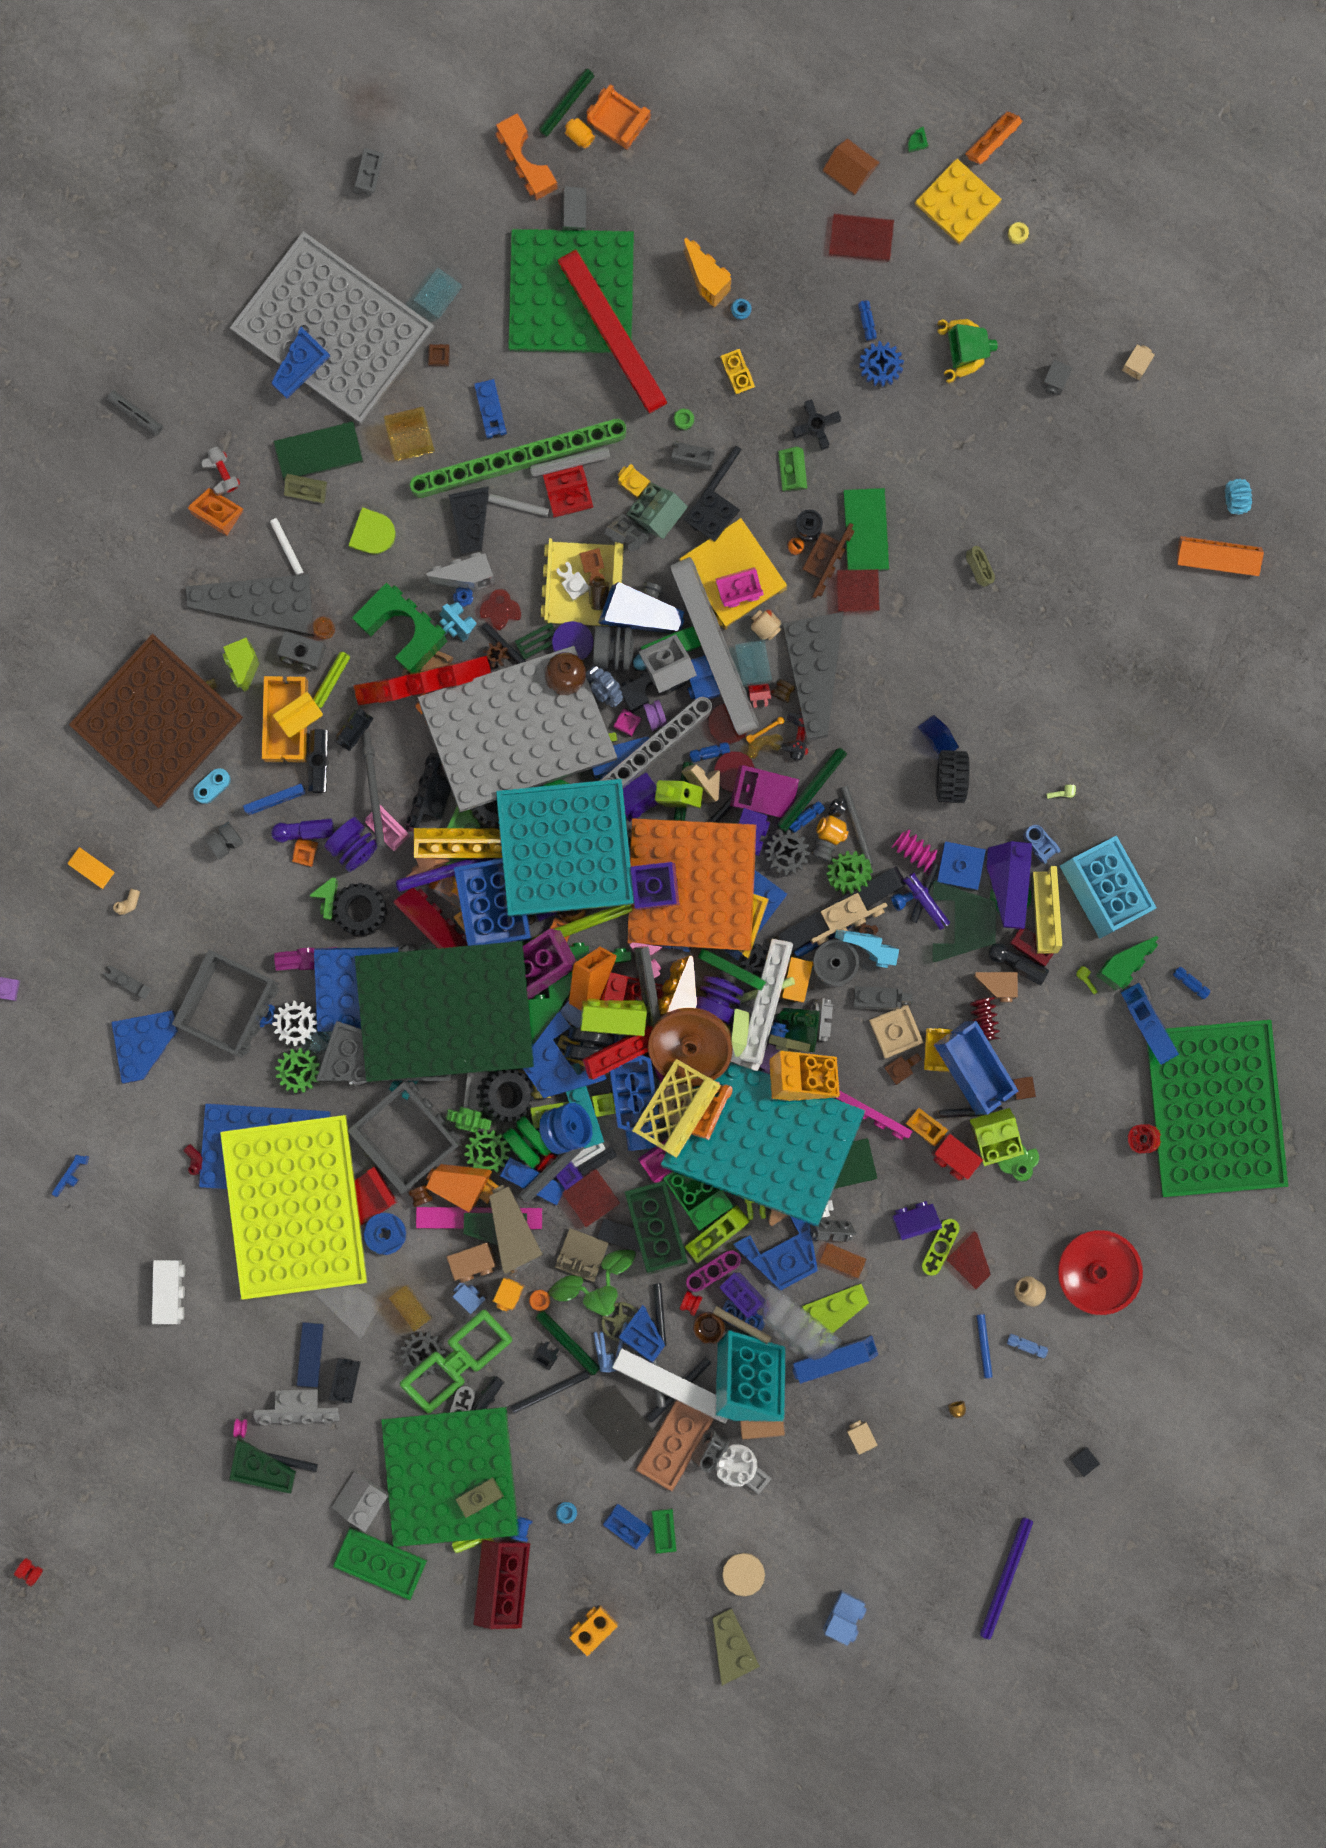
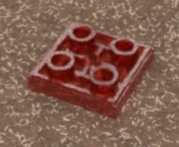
[837,569,880,612]
[562,1169,620,1227]

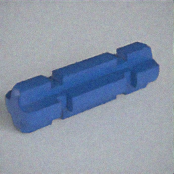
[858,300,877,341]
[689,742,730,762]
[789,801,825,833]
[1173,967,1211,999]

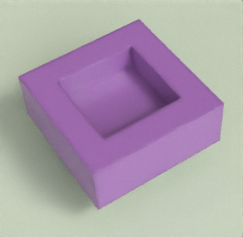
[0,977,20,1001]

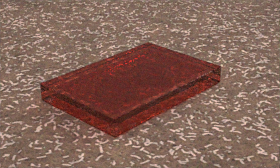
[829,214,894,262]

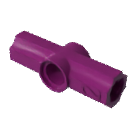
[274,947,337,971]

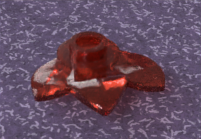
[480,589,521,630]

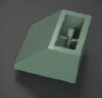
[626,483,688,539]

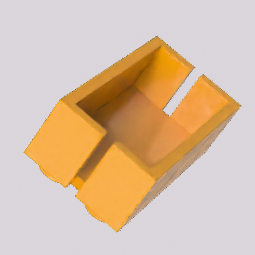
[262,676,308,763]

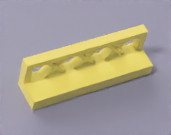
[1032,866,1062,953]

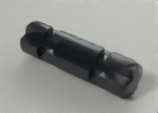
[578,1147,617,1176]

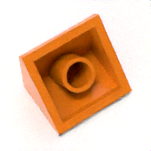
[188,488,243,536]

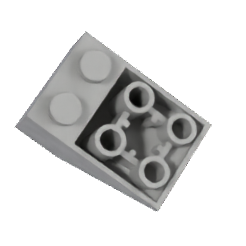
[426,552,496,591]

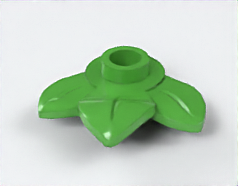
[997,1145,1039,1182]

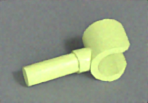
[1047,785,1076,799]

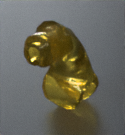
[747,734,783,759]

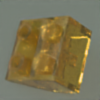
[383,407,435,461]

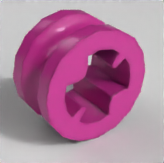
[233,1418,247,1438]

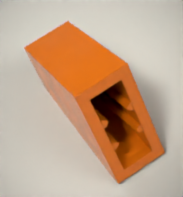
[569,946,617,1011]
[426,1164,493,1212]

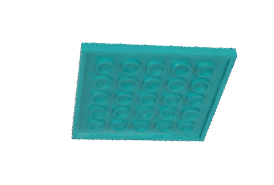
[496,779,634,916]

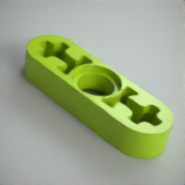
[921,1219,960,1276]

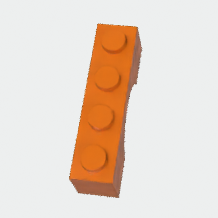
[495,113,558,200]

